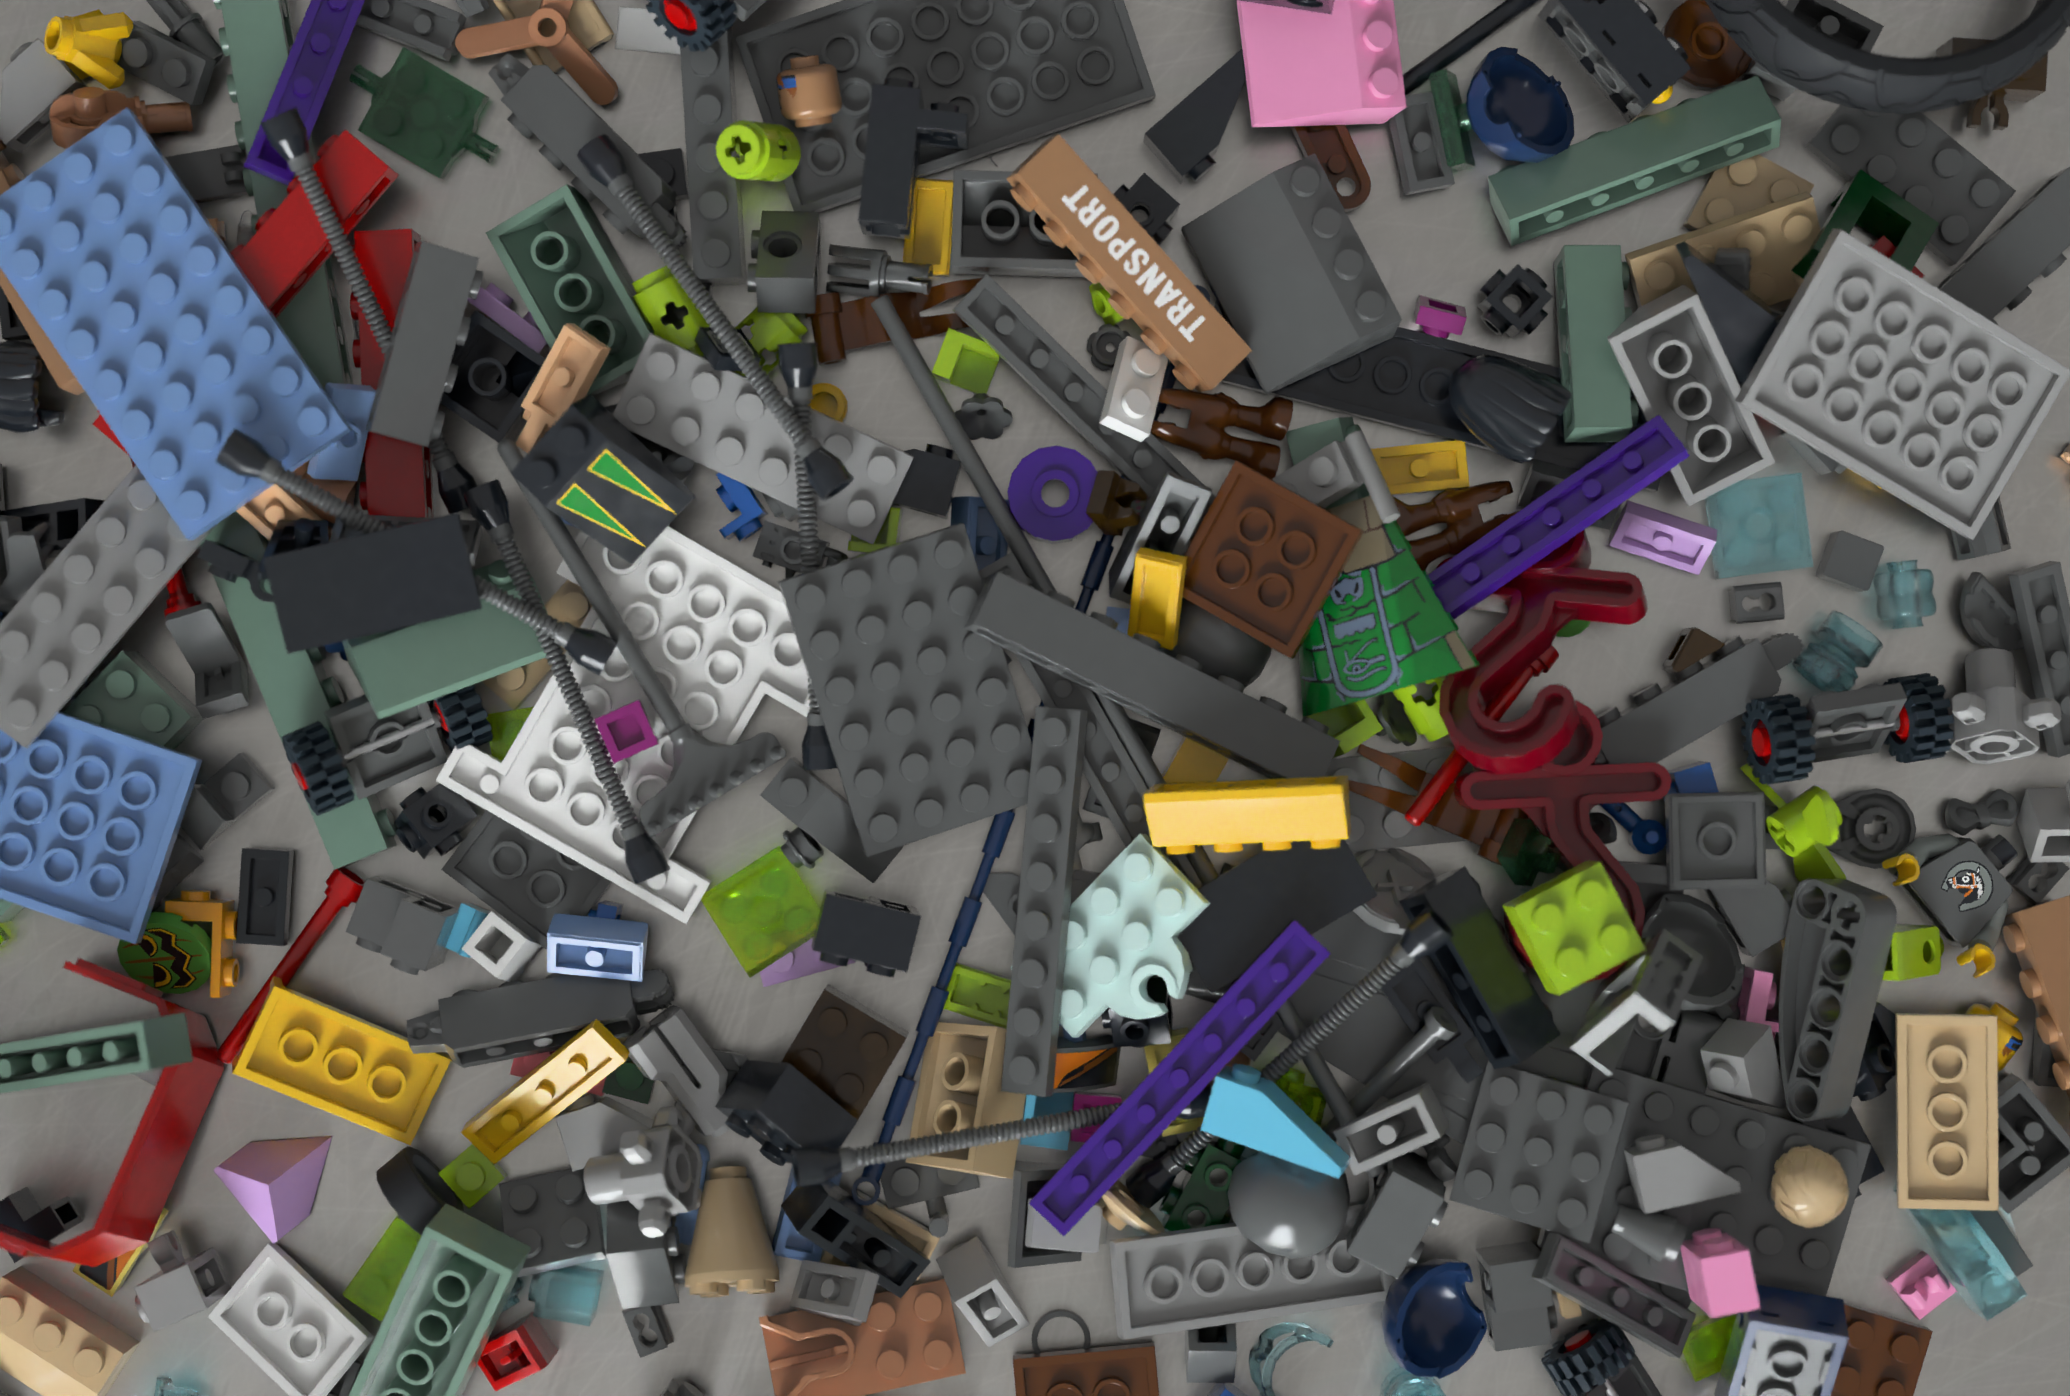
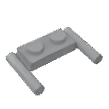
[1272,431,1400,523]

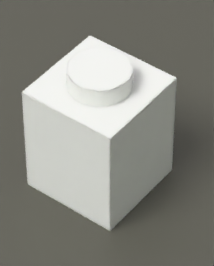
[461,911,543,982]

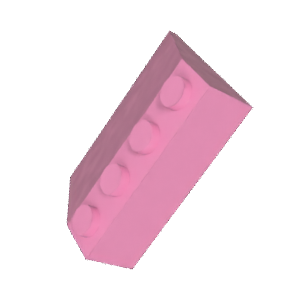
[1237,0,1407,127]

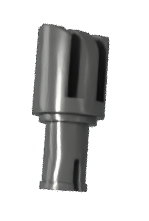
[826,244,933,297]

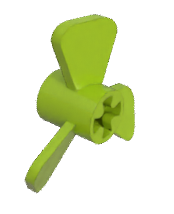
[1740,763,1846,882]

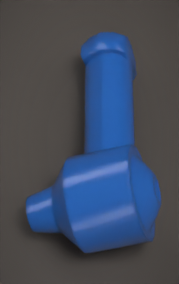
[1599,802,1666,855]

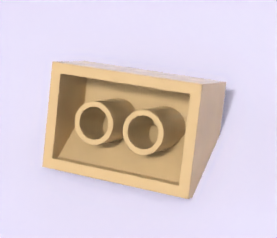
[906,1022,1026,1179]
[0,1266,140,1396]

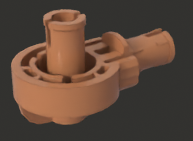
[49,87,193,149]

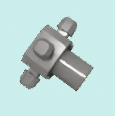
[1945,648,2061,764]
[584,1106,702,1238]

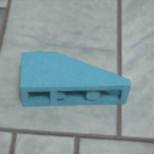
[1201,1064,1351,1178]

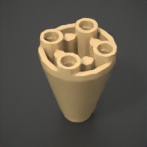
[685,1166,779,1298]

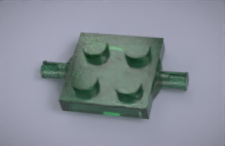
[349,47,499,180]

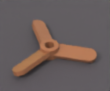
[455,0,618,105]

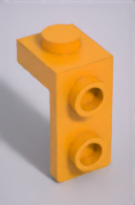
[165,890,239,998]

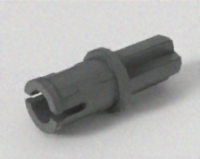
[147,0,226,68]

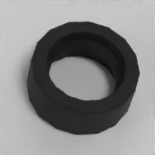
[376,1146,464,1235]

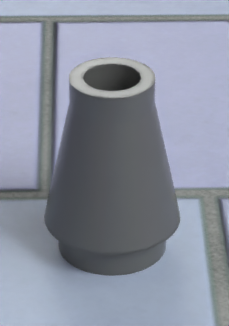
[1610,1205,1687,1263]

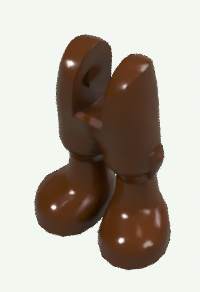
[1150,388,1293,479]
[1393,480,1519,571]

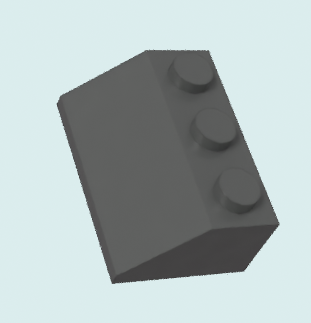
[951,170,1098,277]

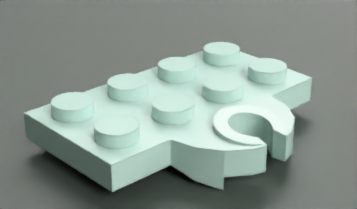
[1010,834,1210,1038]

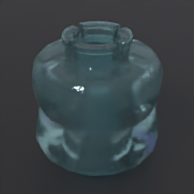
[1873,560,1936,629]

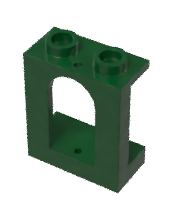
[1791,169,1939,279]

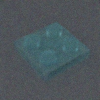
[1705,473,1813,579]

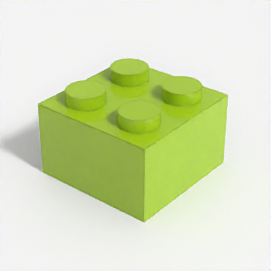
[1502,860,1646,995]

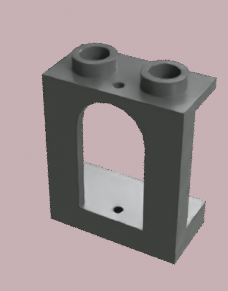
[1570,928,1703,1076]

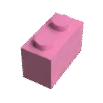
[1681,1228,1760,1318]

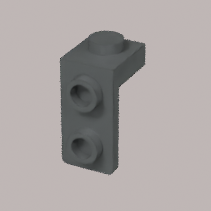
[165,602,249,719]

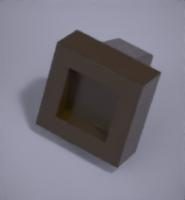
[1086,470,1147,536]

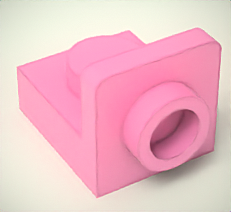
[1738,966,1779,1039]

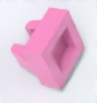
[1885,1251,1957,1320]

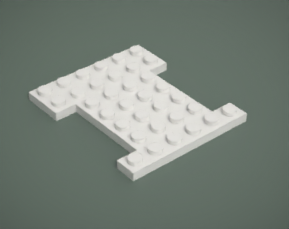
[435,526,812,924]

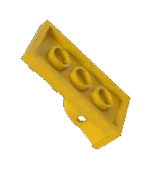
[232,976,451,1145]

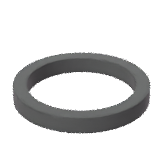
[1031,1309,1091,1353]

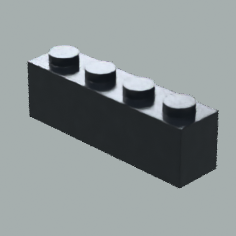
[1399,866,1561,1069]

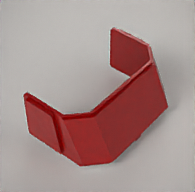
[0,958,224,1267]

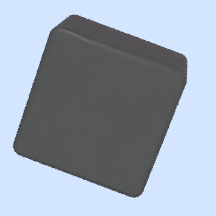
[1816,530,1884,592]

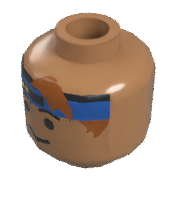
[776,55,842,127]

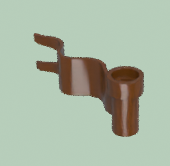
[805,278,982,365]
[1348,744,1528,869]

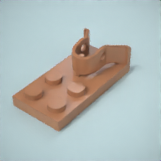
[759,1279,966,1396]

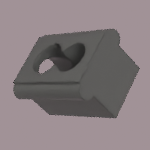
[1728,582,1785,624]
[2007,857,2070,906]
[622,1305,674,1358]

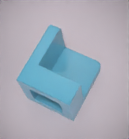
[1020,1092,1074,1151]

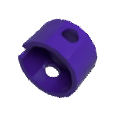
[1007,446,1097,544]

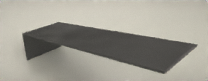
[1963,1210,2033,1281]

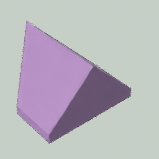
[213,1136,332,1244]

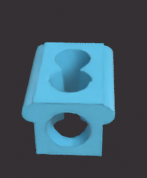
[445,903,490,958]

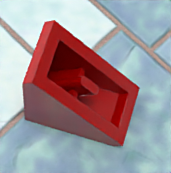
[478,1311,558,1392]

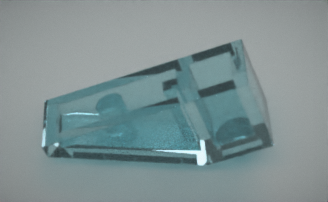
[1894,1189,2027,1321]

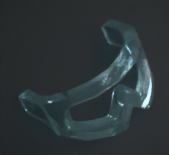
[1249,1322,1334,1396]

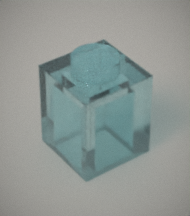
[528,1265,604,1326]

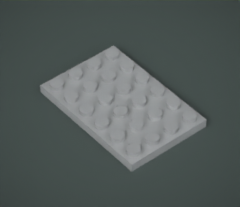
[1735,229,2070,540]

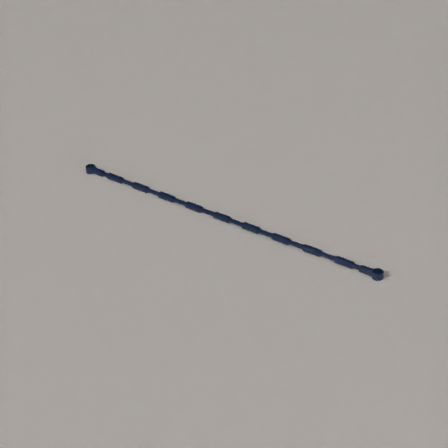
[851,285,1210,1206]

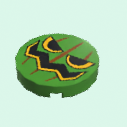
[117,912,212,994]

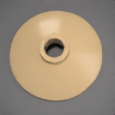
[1101,1180,1165,1235]

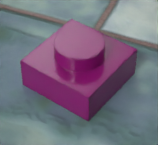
[1414,295,1467,338]
[594,699,660,763]

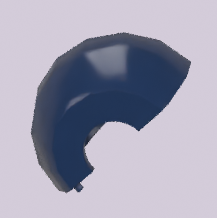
[1467,47,1574,163]
[1380,1258,1487,1379]

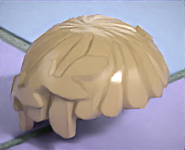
[1771,1145,1849,1229]

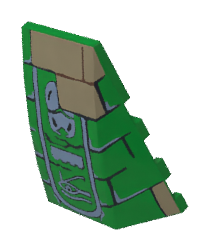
[1299,496,1480,717]

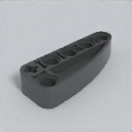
[1779,878,1897,1121]

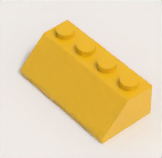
[1143,775,1351,854]

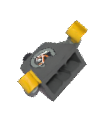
[1882,833,2018,978]

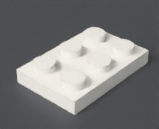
[208,1243,374,1396]

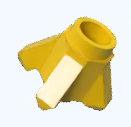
[44,9,133,90]

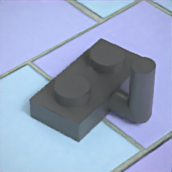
[881,1156,980,1237]

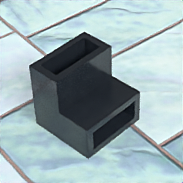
[0,1187,83,1263]

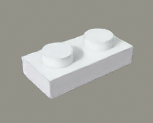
[1099,336,1168,442]

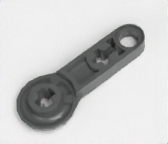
[1765,788,1916,869]

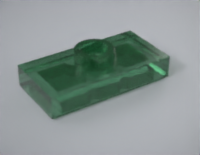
[1429,69,1476,171]

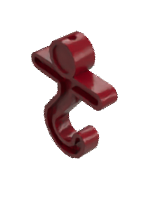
[1436,529,1648,774]
[1453,700,1671,984]

